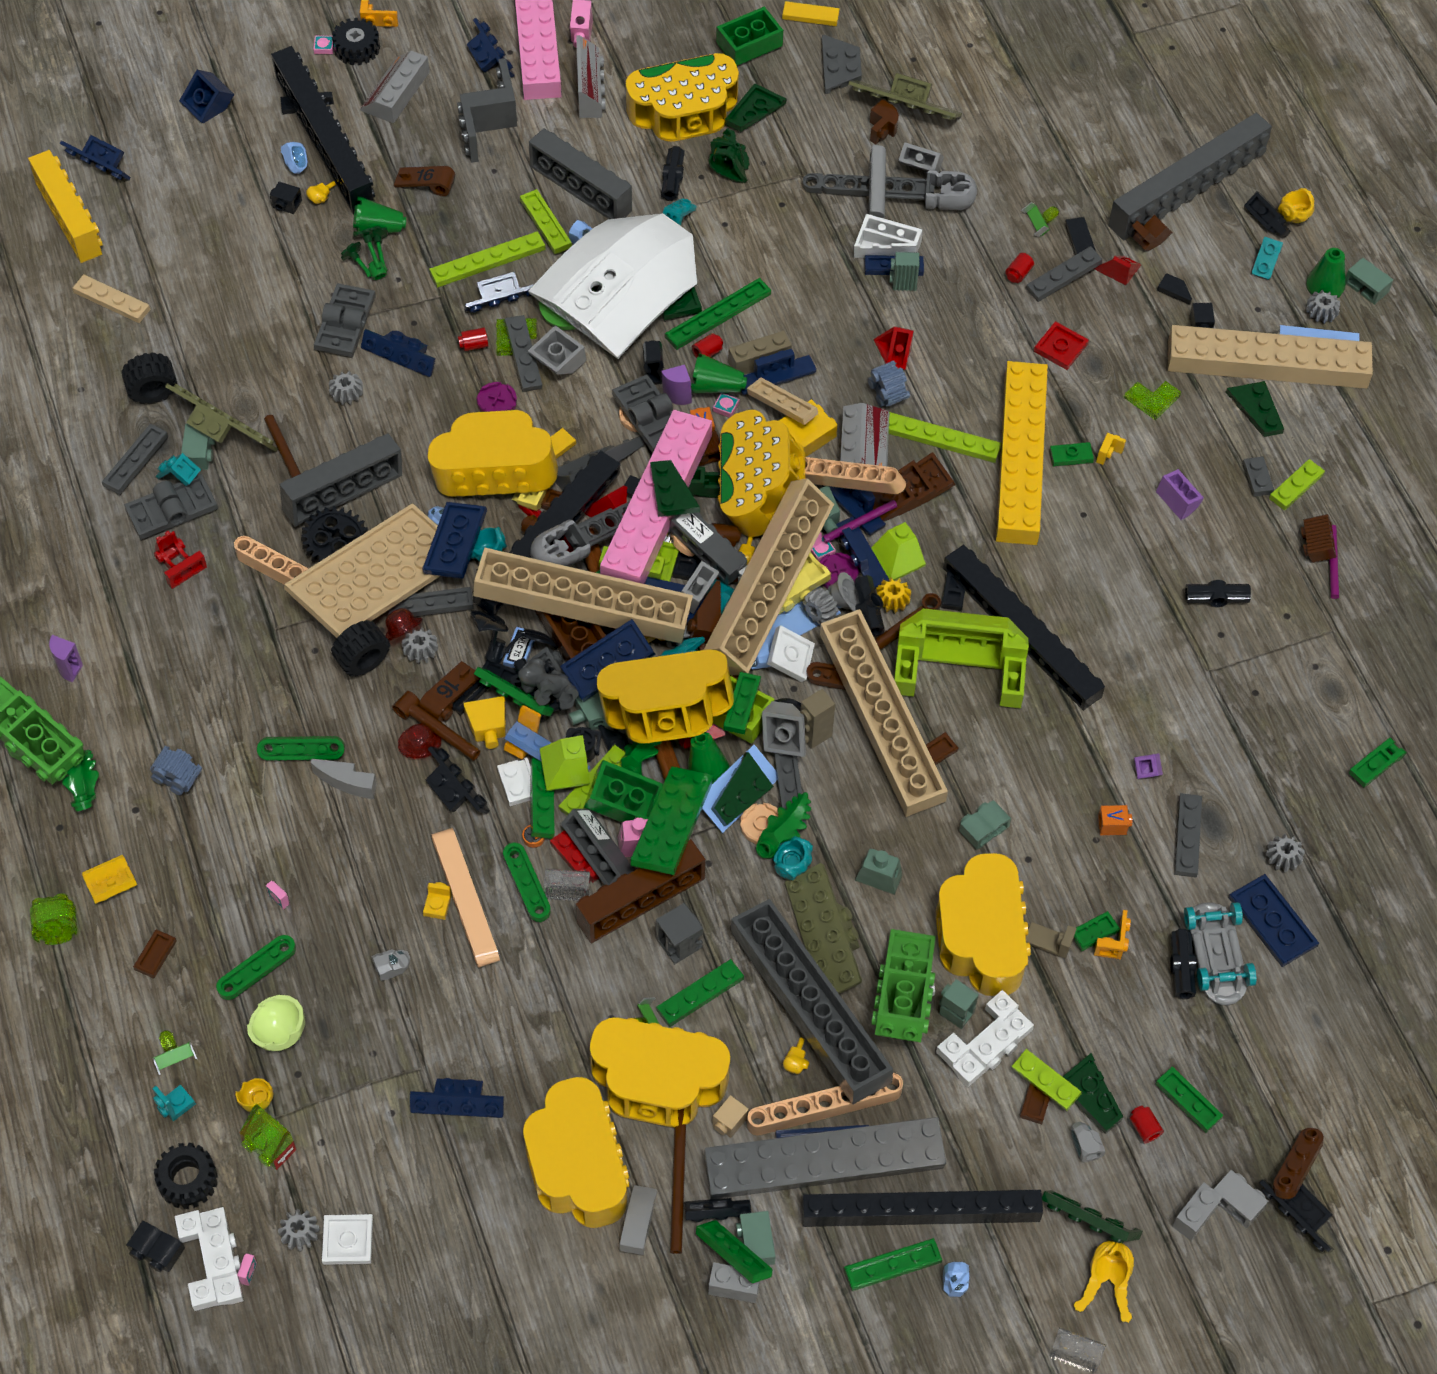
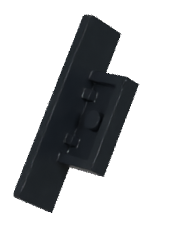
[425,746,490,814]
[1259,1179,1334,1252]

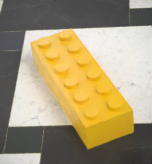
[28,150,103,263]

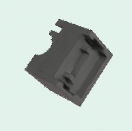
[656,903,703,965]

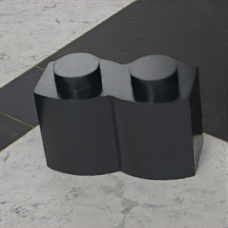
[642,340,664,385]
[126,1220,185,1272]

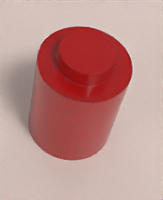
[1005,253,1034,283]
[458,327,488,351]
[692,333,723,358]
[1129,1105,1164,1143]

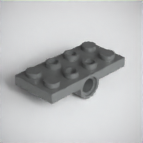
[314,283,376,357]
[612,375,673,453]
[124,474,218,540]

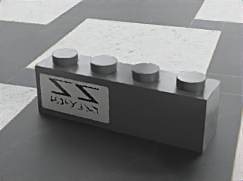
[669,513,748,585]
[561,808,635,885]

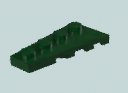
[1042,1190,1143,1244]

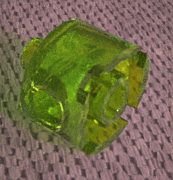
[30,894,77,945]

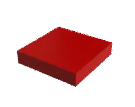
[1033,321,1089,370]

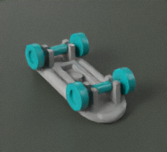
[1184,902,1257,1005]

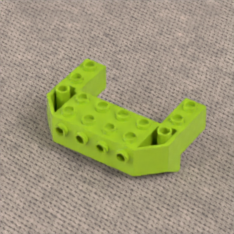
[894,608,1029,708]

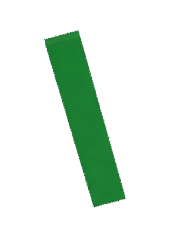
[665,278,771,350]

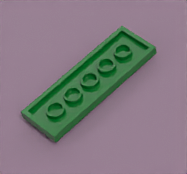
[631,766,713,875]

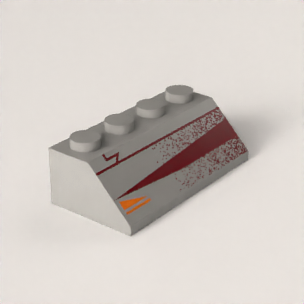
[576,35,606,118]
[360,51,429,123]
[840,403,890,467]

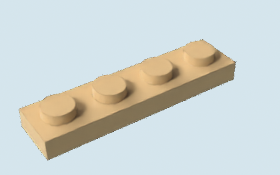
[72,275,151,323]
[747,377,818,425]

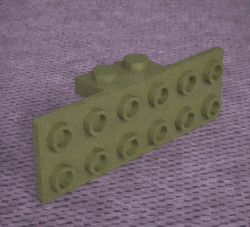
[848,73,962,120]
[165,384,278,452]
[785,863,862,994]

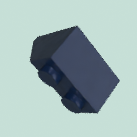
[179,69,234,123]

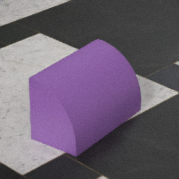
[662,364,692,405]
[1156,469,1204,520]
[49,635,83,682]

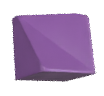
[1134,753,1163,779]

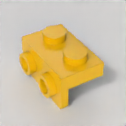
[82,855,137,904]

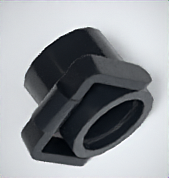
[566,727,601,763]

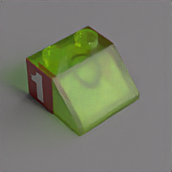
[239,1104,296,1170]

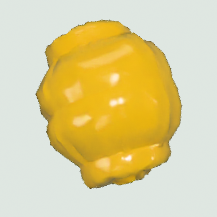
[1278,188,1315,223]

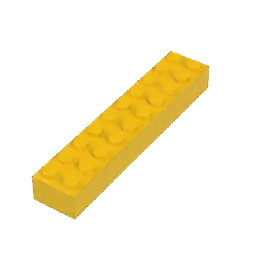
[996,361,1048,545]

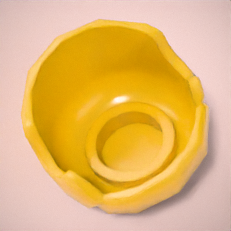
[235,1078,274,1113]

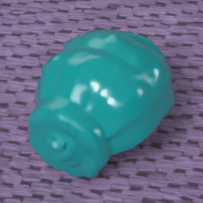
[471,527,507,562]
[773,836,813,881]

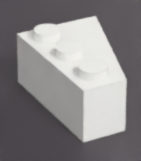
[854,214,922,258]

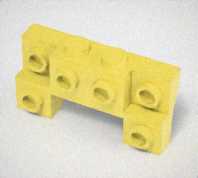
[779,552,831,614]

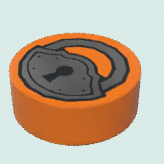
[522,825,545,848]

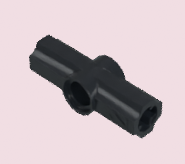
[661,146,685,201]
[855,575,884,637]
[1185,580,1251,607]
[1170,929,1196,999]

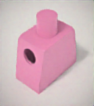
[570,0,593,48]
[618,818,648,857]

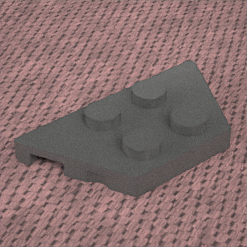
[822,35,862,94]

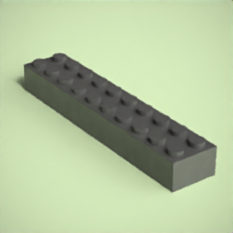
[1108,112,1272,241]
[731,899,893,1104]
[704,1117,946,1199]

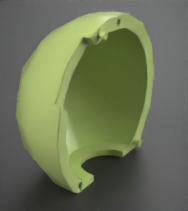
[247,995,305,1051]

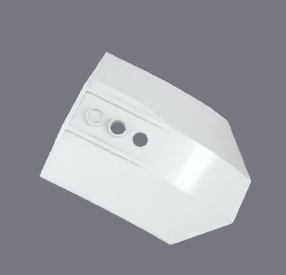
[528,213,697,359]

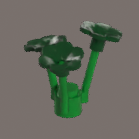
[341,226,388,280]

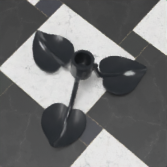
[470,610,558,663]

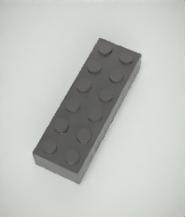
[529,128,632,219]
[279,433,402,527]

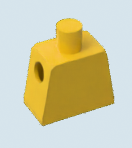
[464,696,506,749]

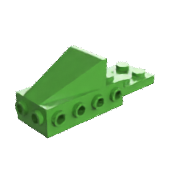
[0,676,85,785]
[871,929,936,1042]

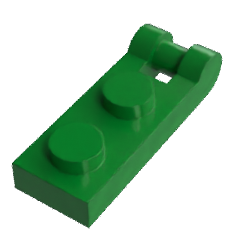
[1349,737,1407,788]

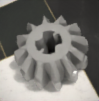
[1306,290,1340,324]
[329,370,363,406]
[803,588,839,625]
[402,627,438,664]
[1266,833,1305,872]
[278,1209,320,1252]

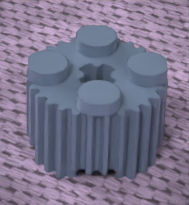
[868,361,910,407]
[150,746,202,795]

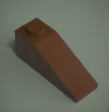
[687,581,721,644]

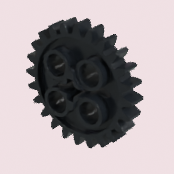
[301,506,368,562]

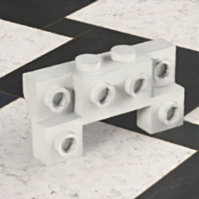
[936,990,1034,1088]
[175,1207,244,1311]

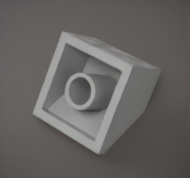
[528,325,587,375]
[762,701,806,757]

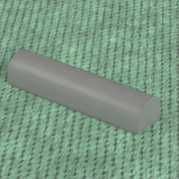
[869,145,886,219]

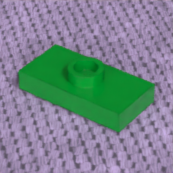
[1050,442,1094,467]
[1074,911,1120,952]

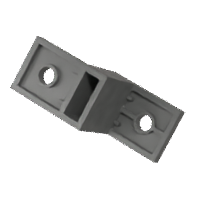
[457,58,517,163]

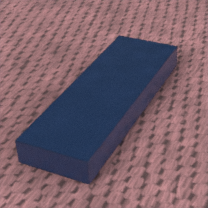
[865,255,924,276]

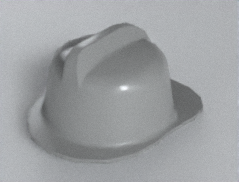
[828,572,859,611]

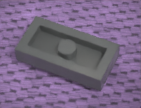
[1242,456,1274,497]

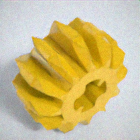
[876,577,911,614]

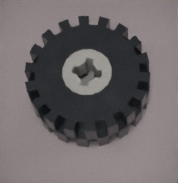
[332,18,380,65]

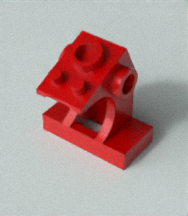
[154,531,207,589]

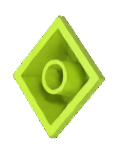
[871,522,926,581]
[540,735,590,791]

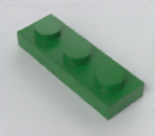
[723,672,761,735]
[1155,1066,1223,1133]

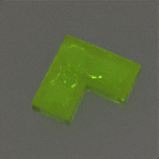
[496,318,537,356]
[1124,381,1181,420]

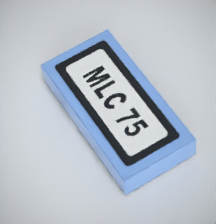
[503,627,535,669]

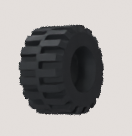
[121,352,177,404]
[331,620,390,677]
[154,1142,218,1209]

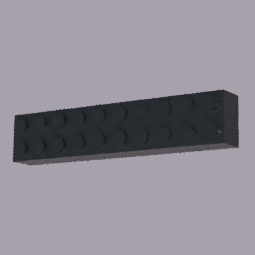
[271,46,375,215]

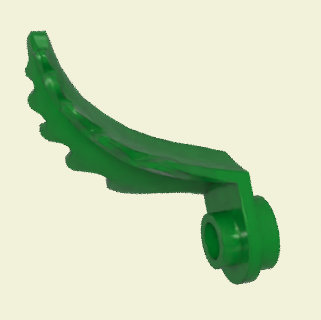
[621,741,662,775]
[62,749,99,811]
[756,792,811,858]

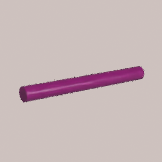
[822,500,897,543]
[1329,525,1339,599]

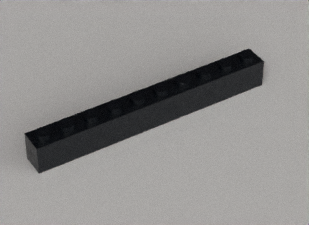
[472,451,621,616]
[943,544,1105,711]
[802,1190,1043,1227]

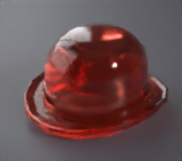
[385,608,423,641]
[398,724,441,759]

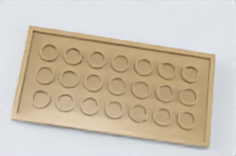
[284,503,440,638]

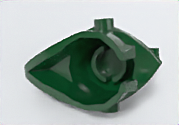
[708,128,750,183]

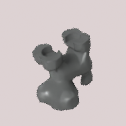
[518,657,579,710]

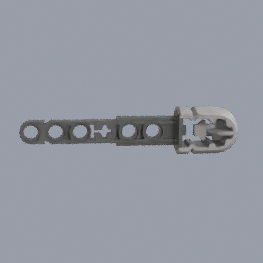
[803,170,977,210]
[530,501,630,567]

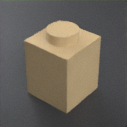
[713,1095,749,1138]

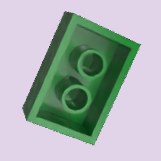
[716,6,784,66]
[584,760,663,822]

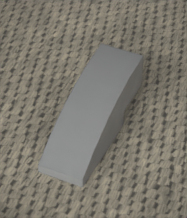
[311,759,377,799]
[620,1185,657,1255]

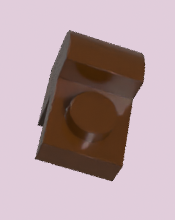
[870,99,899,145]
[1132,215,1173,251]

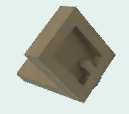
[1026,922,1077,959]

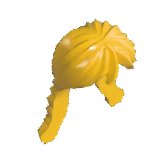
[1074,1241,1134,1323]

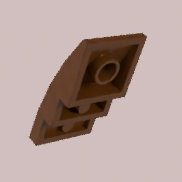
[871,452,955,521]

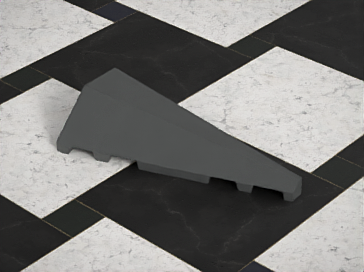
[555,436,646,491]

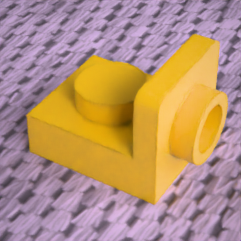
[1096,433,1126,465]
[423,882,452,920]

